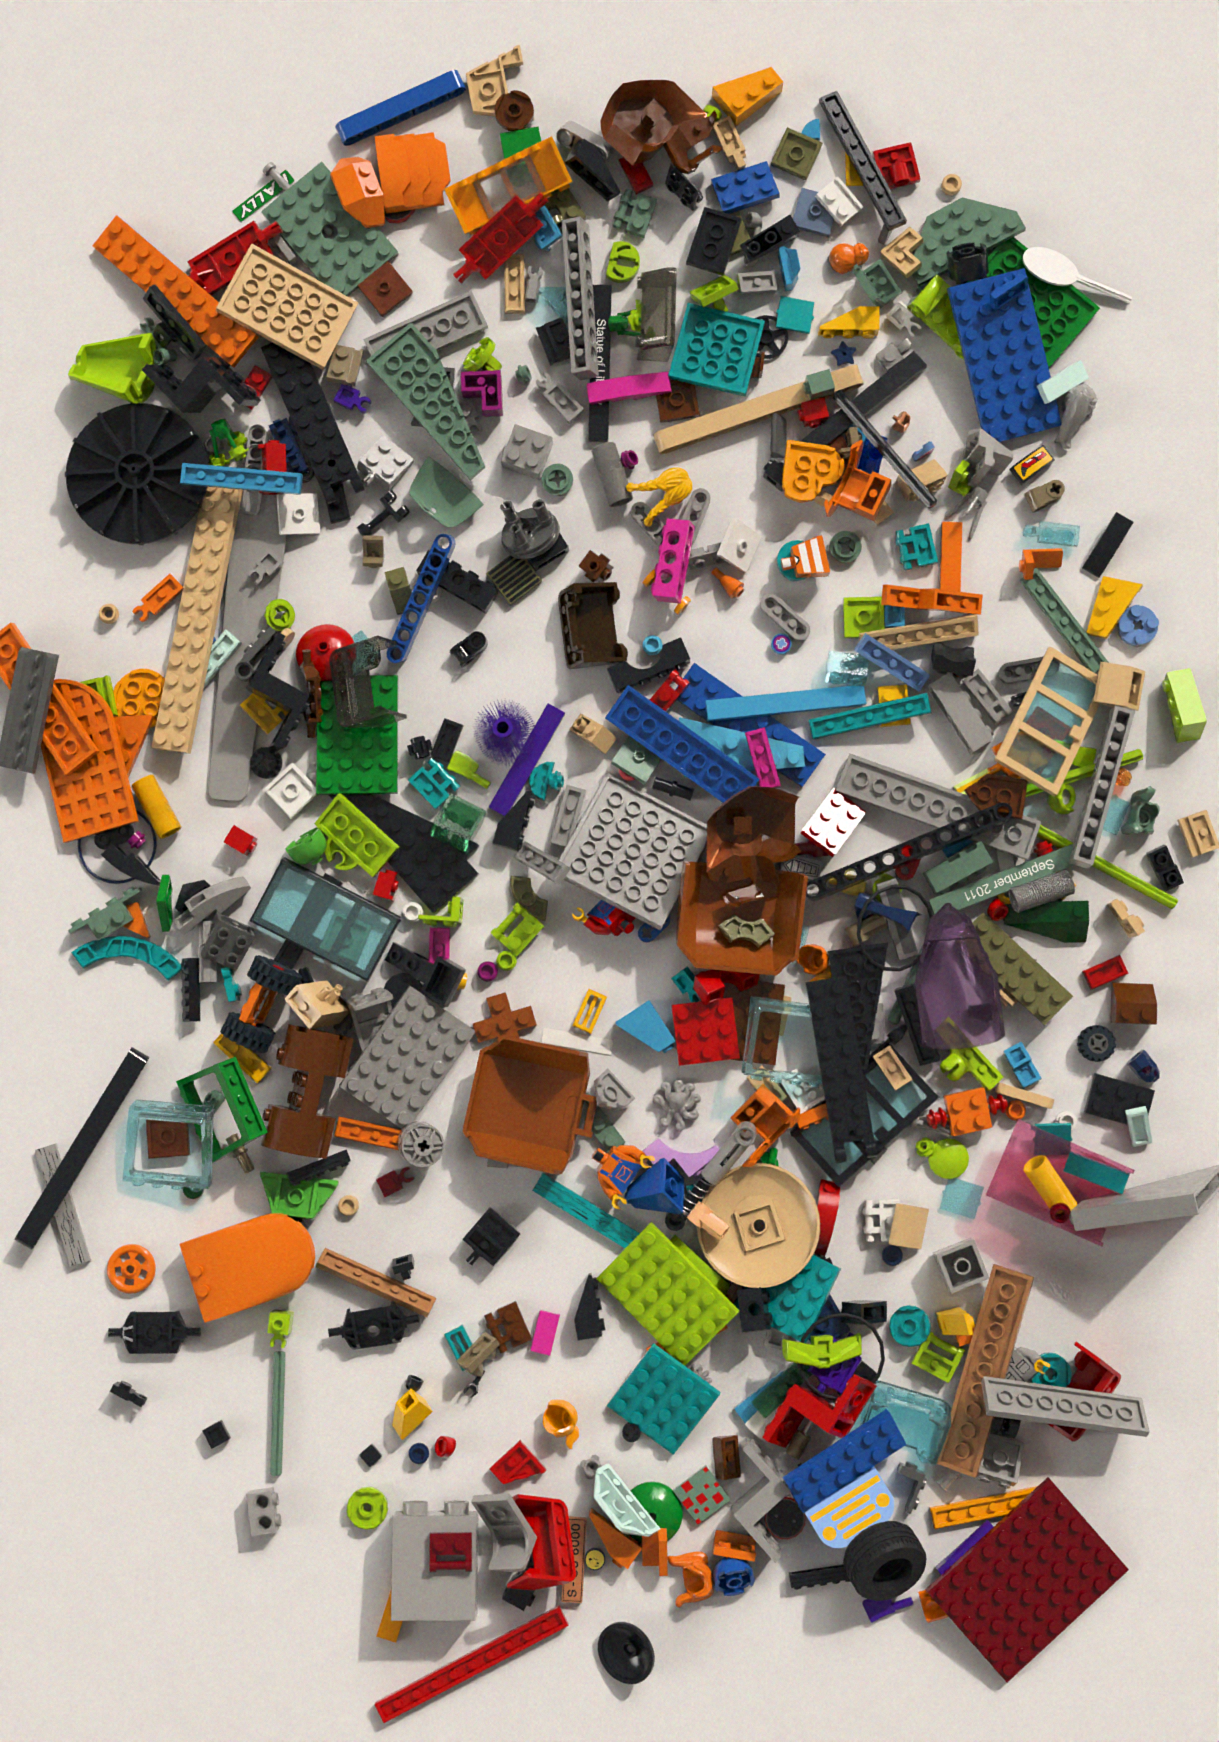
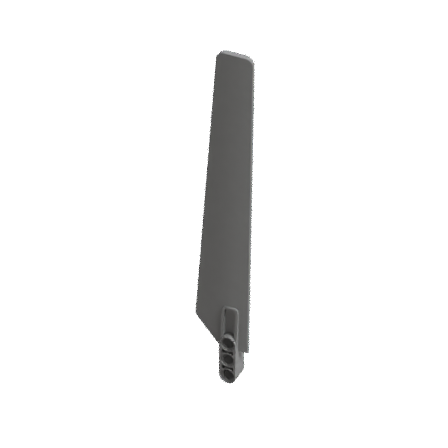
[208,424,287,801]

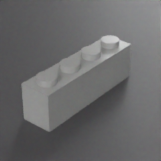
[927,672,994,755]

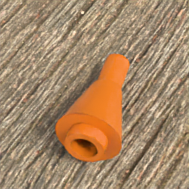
[711,567,744,599]

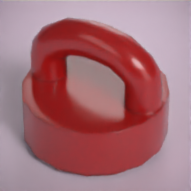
[987,898,1008,921]
[435,1436,456,1458]

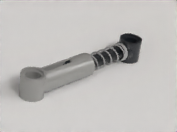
[665,1121,757,1231]

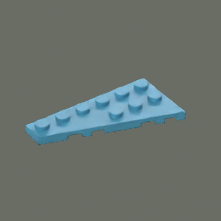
[679,717,805,777]

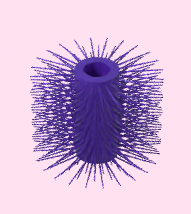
[473,699,538,766]

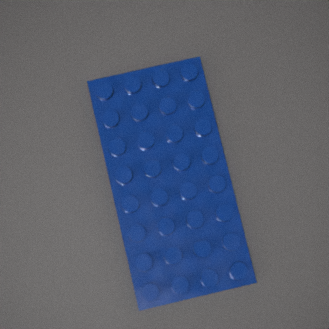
[947,268,1062,442]

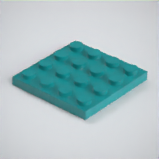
[668,303,765,397]
[734,1255,841,1343]
[607,1343,721,1455]

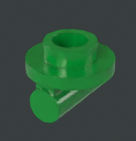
[760,1148,779,1166]

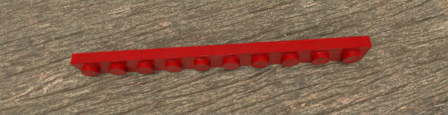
[374,1605,569,1723]

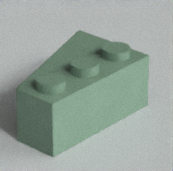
[923,841,993,895]

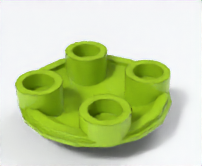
[928,1138,969,1179]

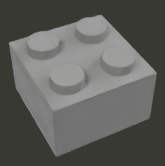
[501,424,553,480]
[933,1238,990,1293]

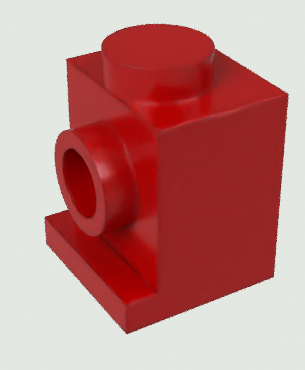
[373,869,399,901]

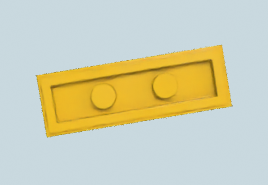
[213,1034,272,1083]

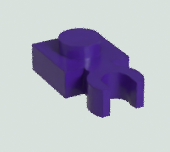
[333,384,372,413]

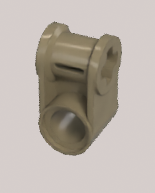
[1024,480,1065,513]

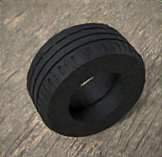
[843,1521,927,1601]

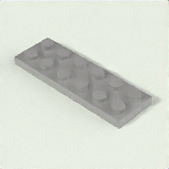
[363,291,488,356]

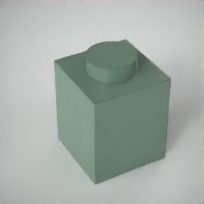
[803,369,835,400]

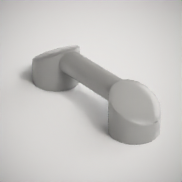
[744,211,763,267]

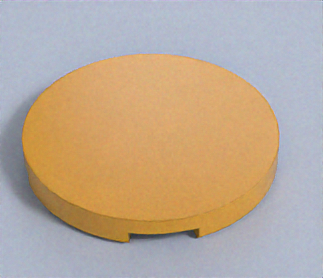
[113,669,165,728]

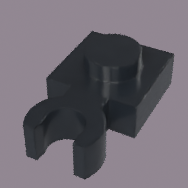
[110,1381,147,1407]

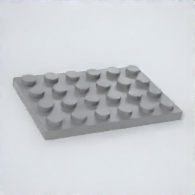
[339,985,475,1129]

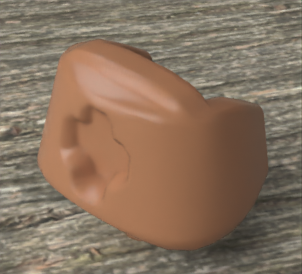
[892,411,911,433]

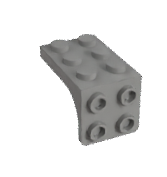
[347,987,393,1053]
[471,1493,537,1573]

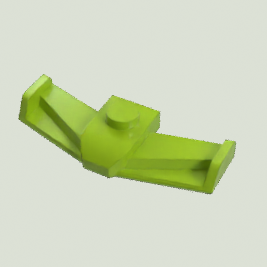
[782,1333,862,1369]

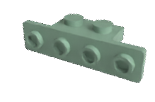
[68,887,142,940]

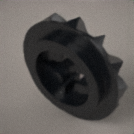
[250,747,283,779]

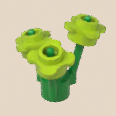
[209,419,249,467]

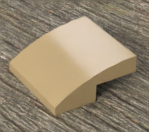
[888,1203,929,1249]

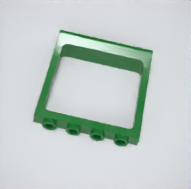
[176,1057,268,1164]

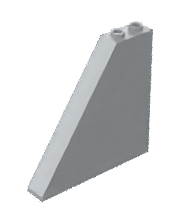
[1069,1165,1219,1231]

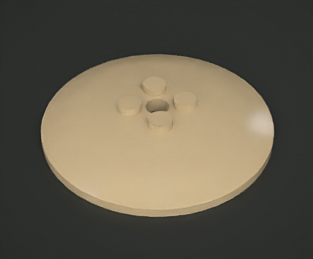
[697,1163,820,1288]

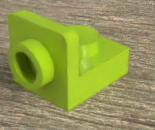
[948,460,972,496]

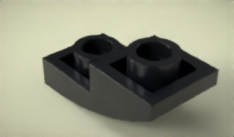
[1146,845,1184,891]

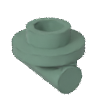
[204,1090,226,1113]

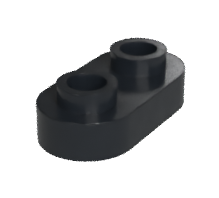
[94,824,134,850]

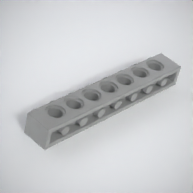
[562,216,599,380]
[1068,705,1135,869]

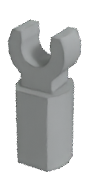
[525,266,543,303]

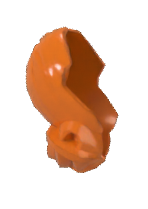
[829,243,869,274]

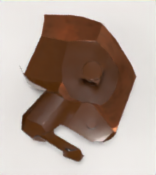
[600,80,724,174]

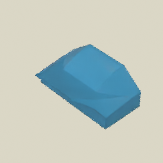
[777,246,801,291]

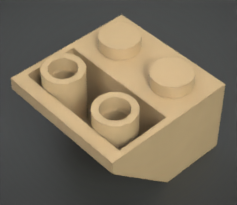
[896,459,948,502]
[1094,662,1145,711]

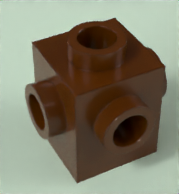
[579,550,614,583]

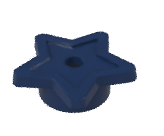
[831,341,856,366]

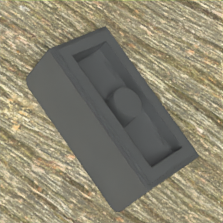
[770,413,787,458]

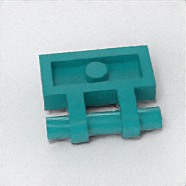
[895,523,938,571]
[408,758,461,809]

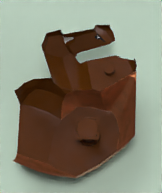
[707,786,801,907]

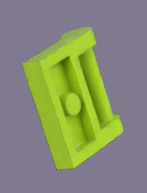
[490,902,545,956]
[911,1331,965,1383]

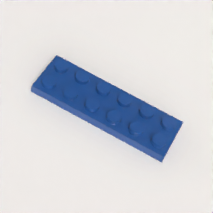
[782,1409,907,1513]

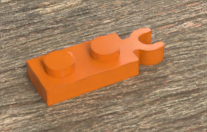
[132,573,183,622]

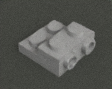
[978,1433,1025,1489]

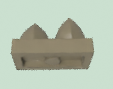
[456,1332,500,1376]

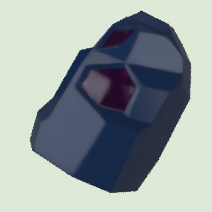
[1127,1050,1160,1082]

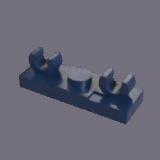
[268,418,309,474]

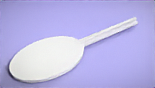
[1022,247,1132,303]

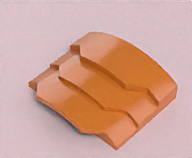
[375,132,451,214]

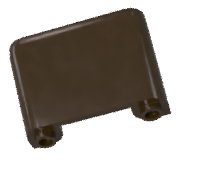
[558,582,628,669]

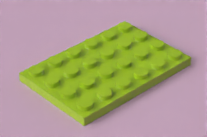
[597,1222,740,1366]

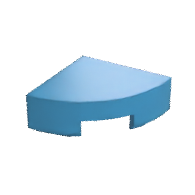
[802,119,820,140]

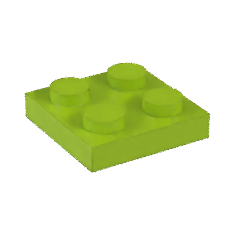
[843,597,885,638]

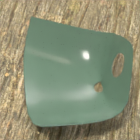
[409,456,484,528]

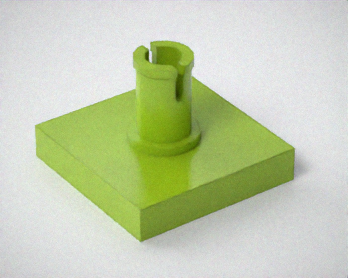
[690,274,739,312]

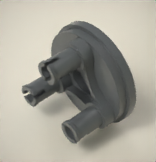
[500,499,560,559]

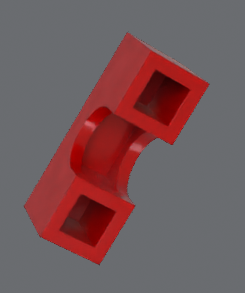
[693,969,760,1006]

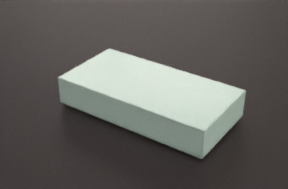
[1125,1106,1153,1147]

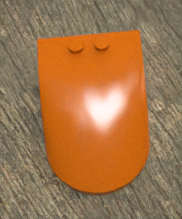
[179,1213,315,1323]

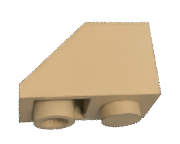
[569,714,617,754]

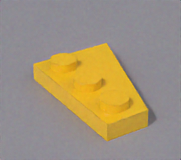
[1086,576,1143,639]

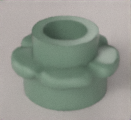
[515,365,532,384]

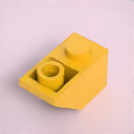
[392,1389,433,1440]

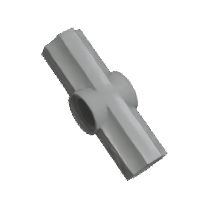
[197,921,218,983]

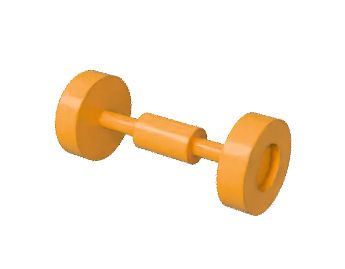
[642,569,691,615]

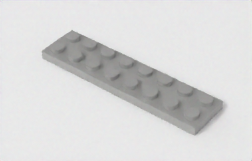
[981,1376,1150,1437]

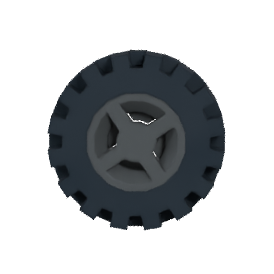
[1077,1025,1116,1062]

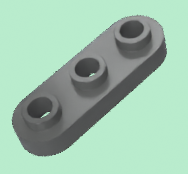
[998,656,1059,684]

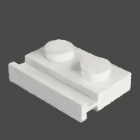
[815,177,863,227]

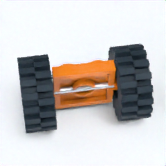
[220,955,302,1053]

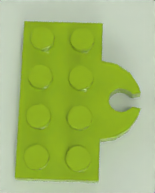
[314,793,399,877]

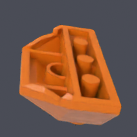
[330,157,385,228]

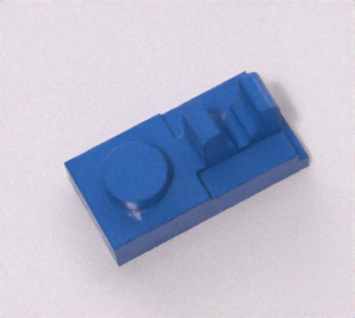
[990,271,1028,311]

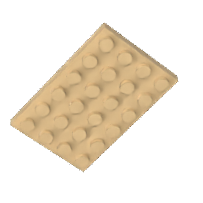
[215,244,358,370]

